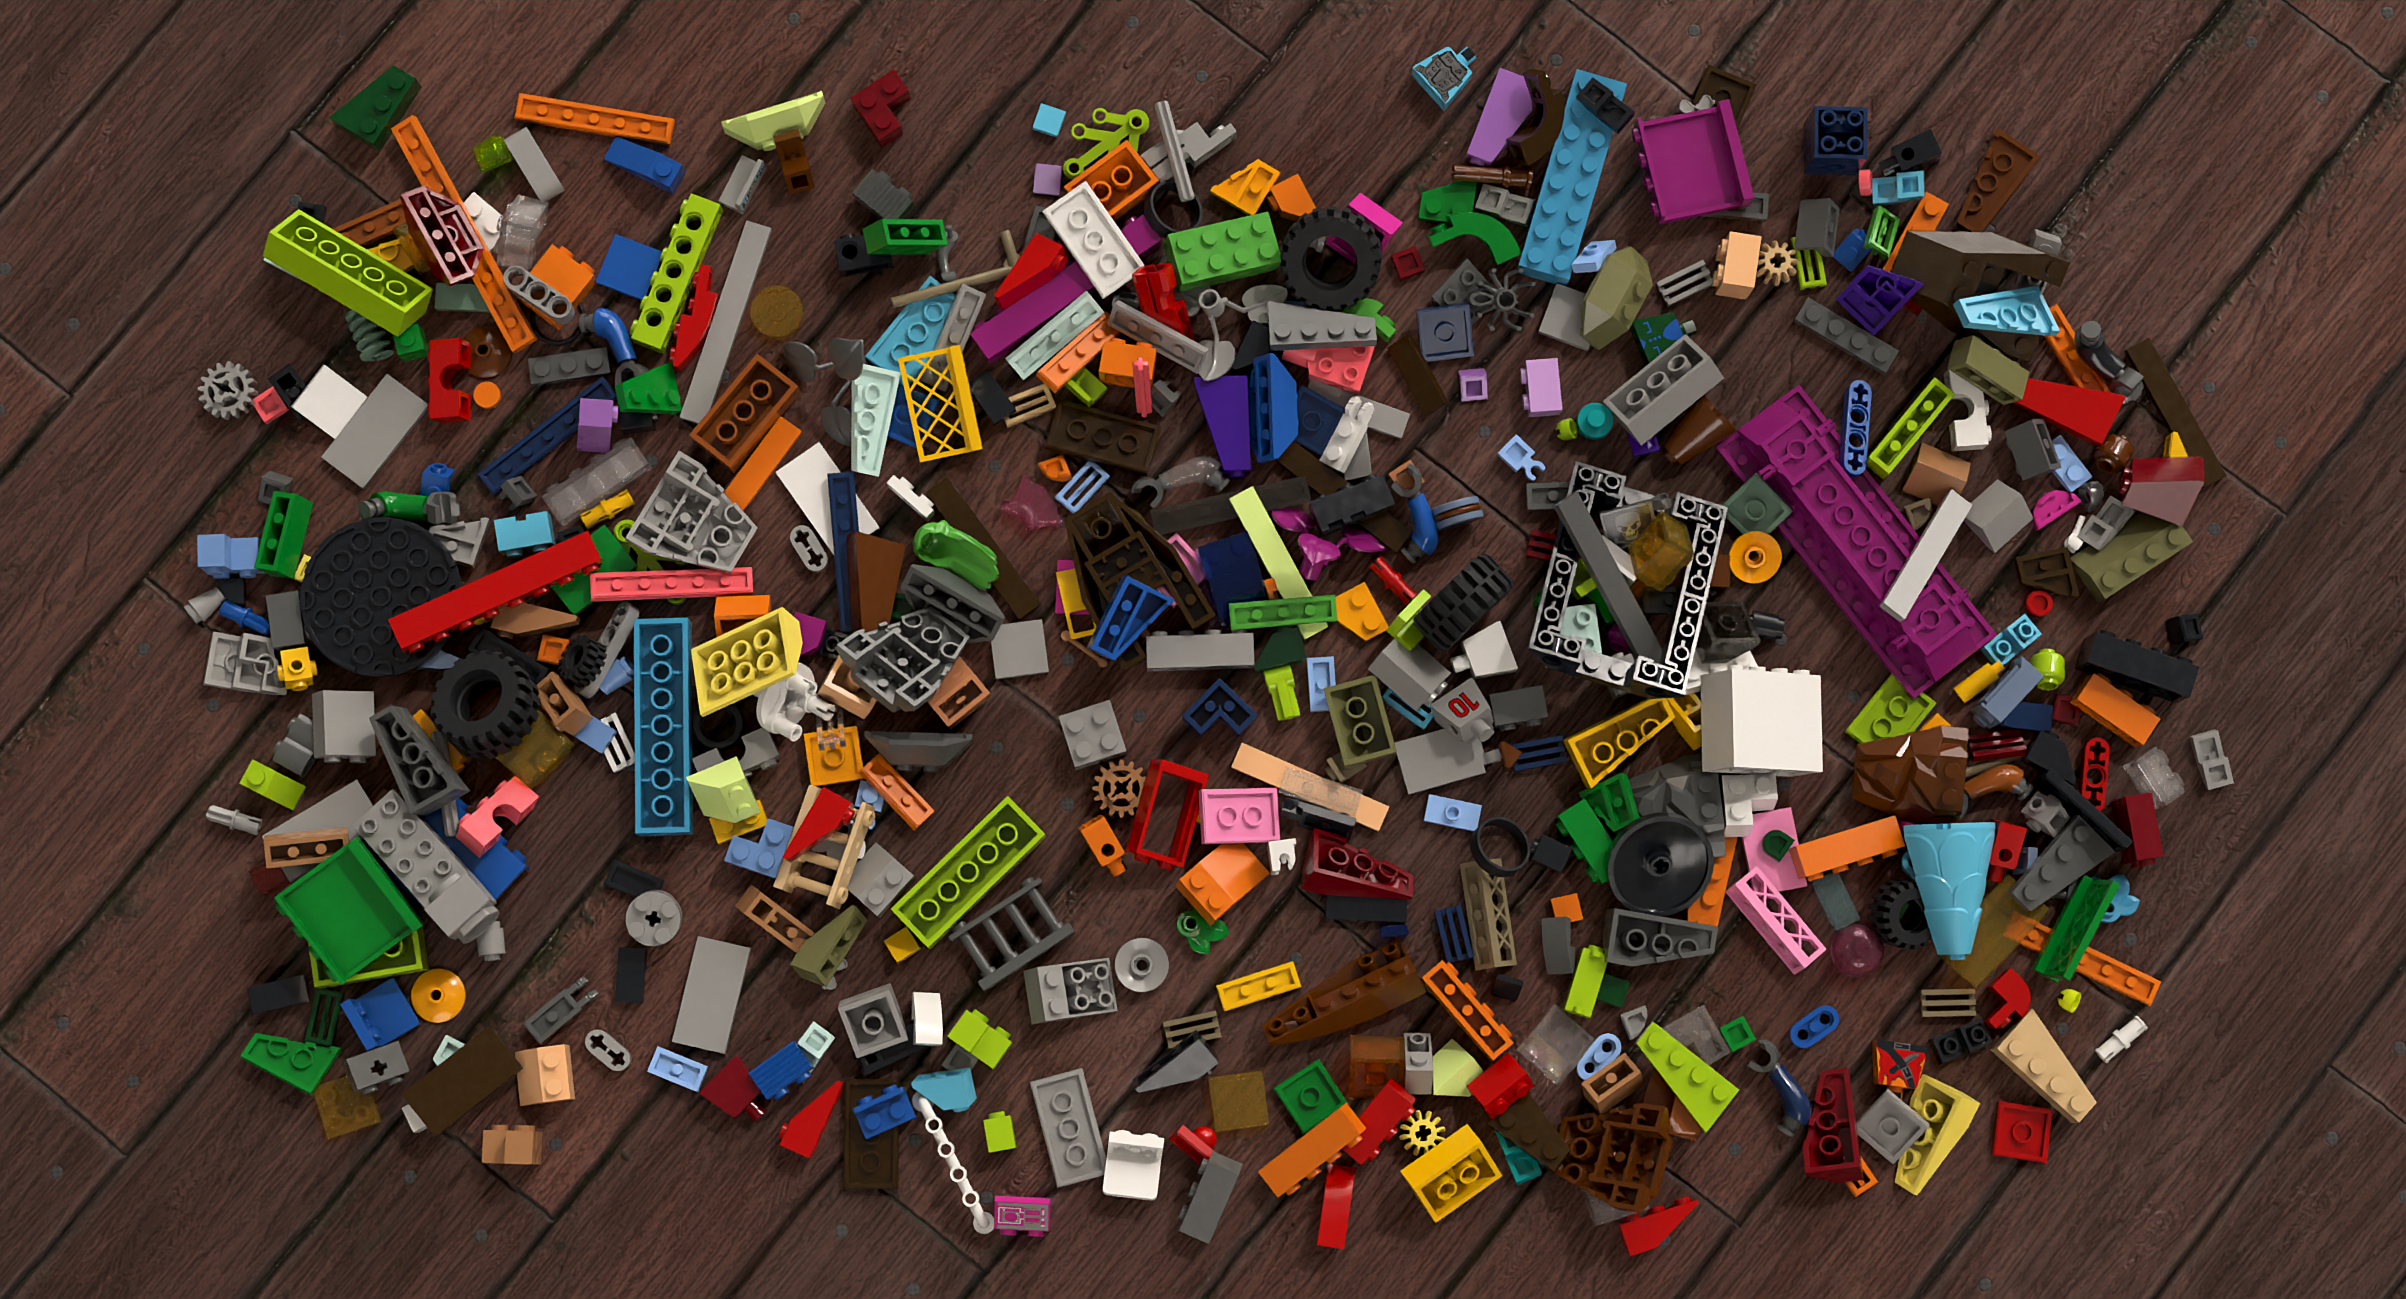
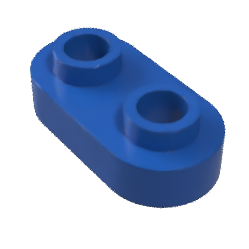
[1789,1005,1839,1048]

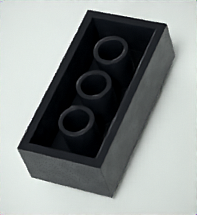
[2075,630,2199,704]

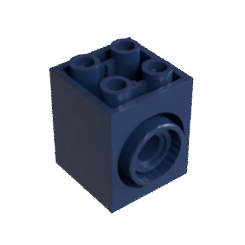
[1804,106,1867,176]

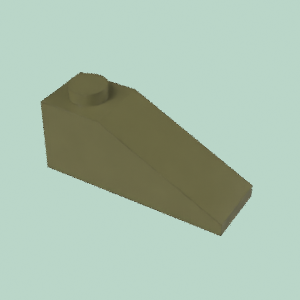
[790,905,867,987]

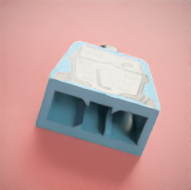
[1411,47,1476,111]

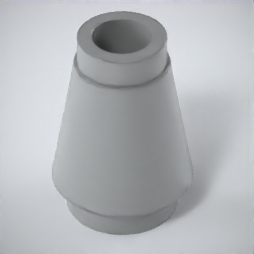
[184,587,226,624]

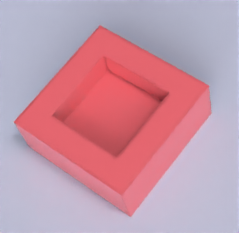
[252,387,289,424]

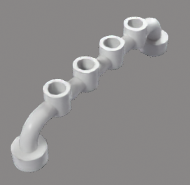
[912,1092,994,1234]

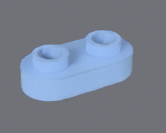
[1576,1033,1621,1081]

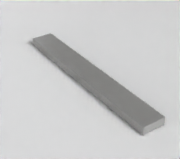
[680,220,772,424]

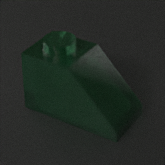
[1253,625,1307,675]

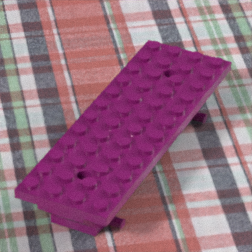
[1715,385,1997,700]

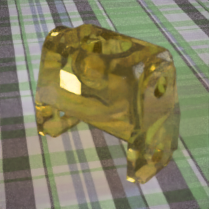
[496,709,575,790]

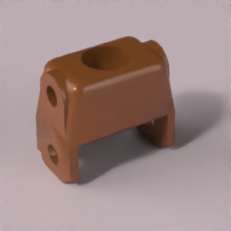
[1643,1067,1701,1141]

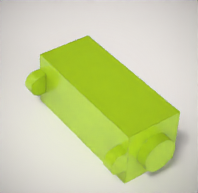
[1562,945,1607,1019]

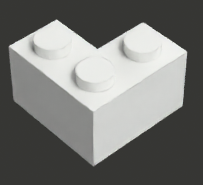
[1719,774,1778,837]

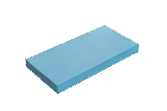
[865,276,956,386]

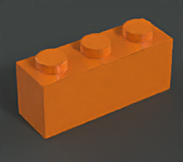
[2070,673,2160,748]

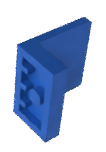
[340,978,420,1051]

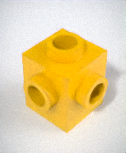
[277,647,317,691]

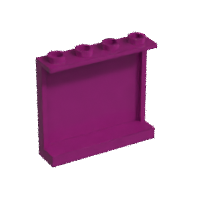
[1631,99,1754,225]

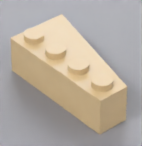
[1990,1008,2097,1123]

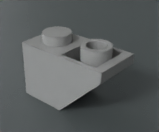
[1403,1033,1433,1094]

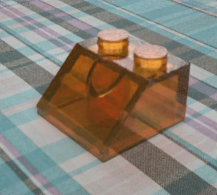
[1348,1035,1406,1098]

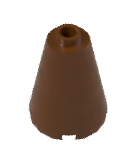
[1663,395,1737,464]

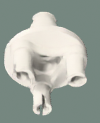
[752,662,835,741]

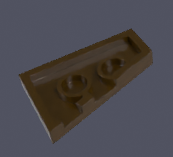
[1488,1092,1570,1174]

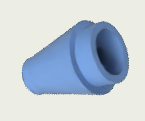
[599,656,634,695]

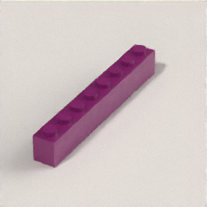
[970,215,1161,365]

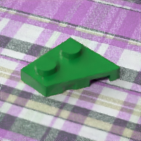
[1579,773,1640,833]

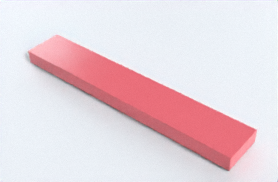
[590,567,753,601]

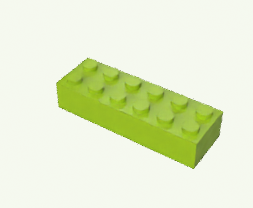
[263,209,433,337]
[891,796,1046,949]

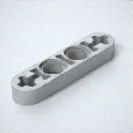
[574,601,639,698]

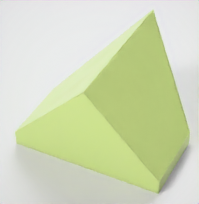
[1433,1039,1484,1097]

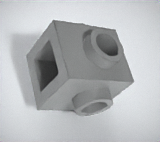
[2021,791,2071,838]

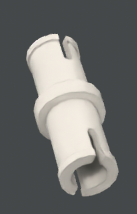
[2095,1016,2148,1063]

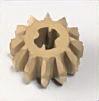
[1756,241,1799,286]

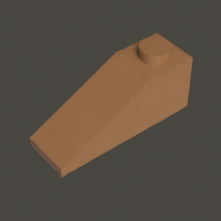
[491,603,581,640]
[735,885,815,953]

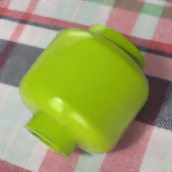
[2030,649,2065,690]

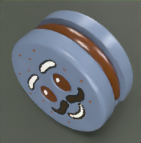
[1431,496,1484,531]

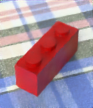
[1342,1078,1416,1165]

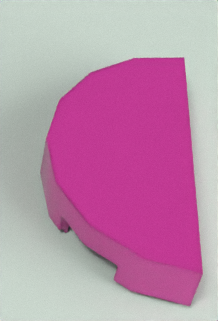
[2032,490,2082,531]

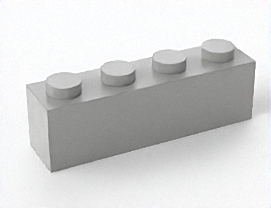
[1146,629,1254,672]

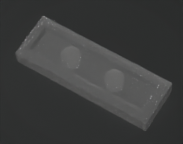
[1278,766,1363,817]

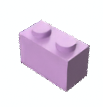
[1520,358,1562,417]

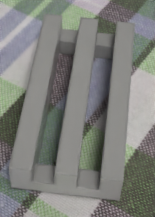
[1655,260,1713,307]

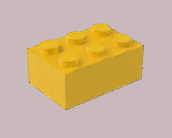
[1400,1124,1502,1223]

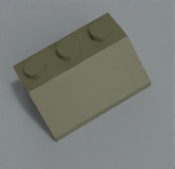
[1323,675,1397,766]

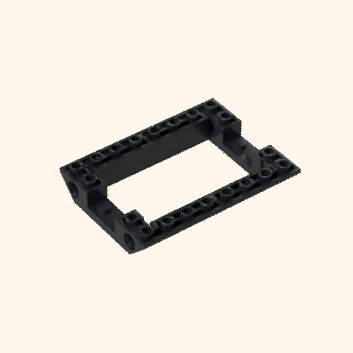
[1528,461,1728,699]

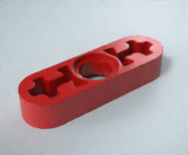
[2079,738,2110,812]

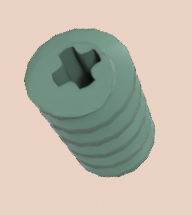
[345,310,394,362]

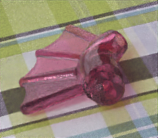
[1001,475,1064,531]

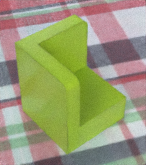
[1571,558,1597,600]

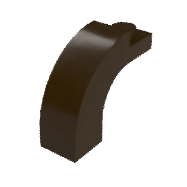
[1506,69,1565,166]

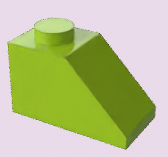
[240,759,307,811]

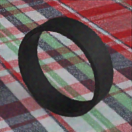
[1144,181,1203,238]
[1470,817,1530,877]

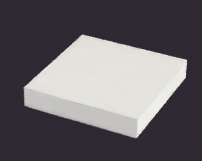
[291,364,367,439]

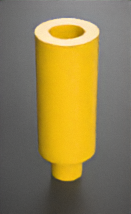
[1953,660,2005,703]

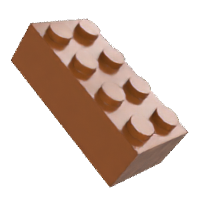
[689,354,801,473]

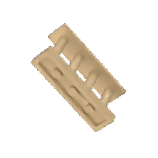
[773,785,875,909]

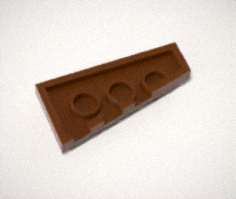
[1956,127,2041,232]

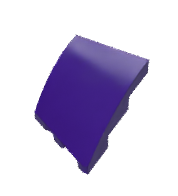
[1836,265,1924,336]

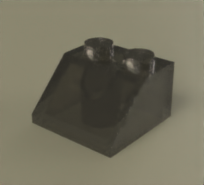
[1696,602,1761,664]

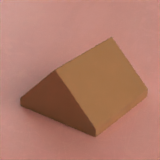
[1902,443,1971,507]

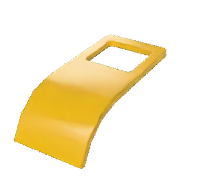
[1056,568,1097,639]

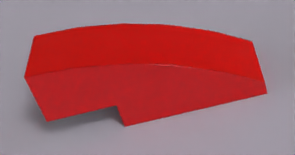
[1316,1163,1355,1249]

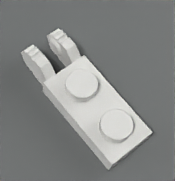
[1319,396,1374,473]

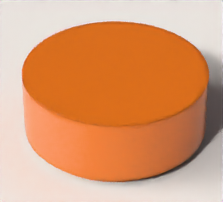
[473,382,502,409]

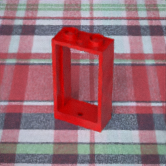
[1125,759,1209,871]

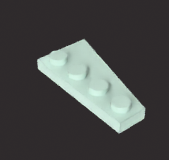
[851,364,901,477]

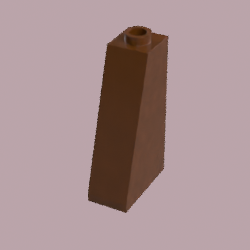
[846,531,906,633]

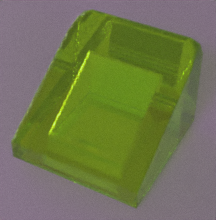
[473,136,512,172]

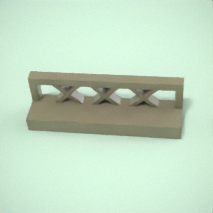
[1460,858,1517,971]

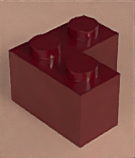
[850,69,911,148]

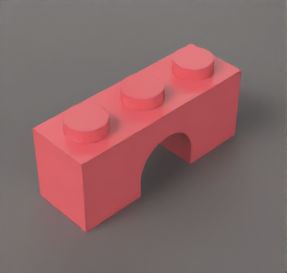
[456,776,539,858]

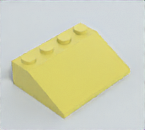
[691,607,803,717]

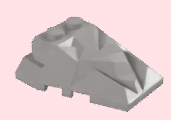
[625,451,757,573]

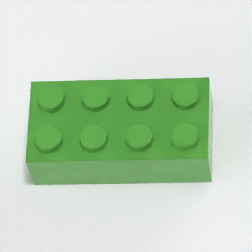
[1163,212,1281,293]

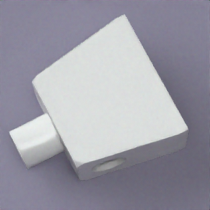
[1450,621,1518,679]

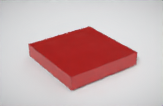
[1991,1101,2053,1163]

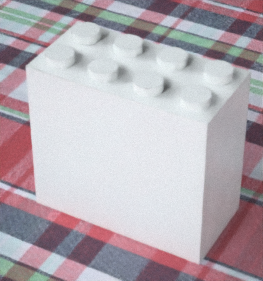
[1700,665,1823,777]

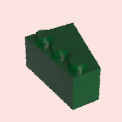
[329,65,422,152]

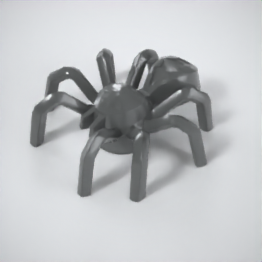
[1468,268,1536,331]

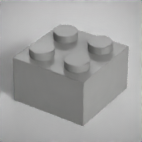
[1059,700,1127,770]

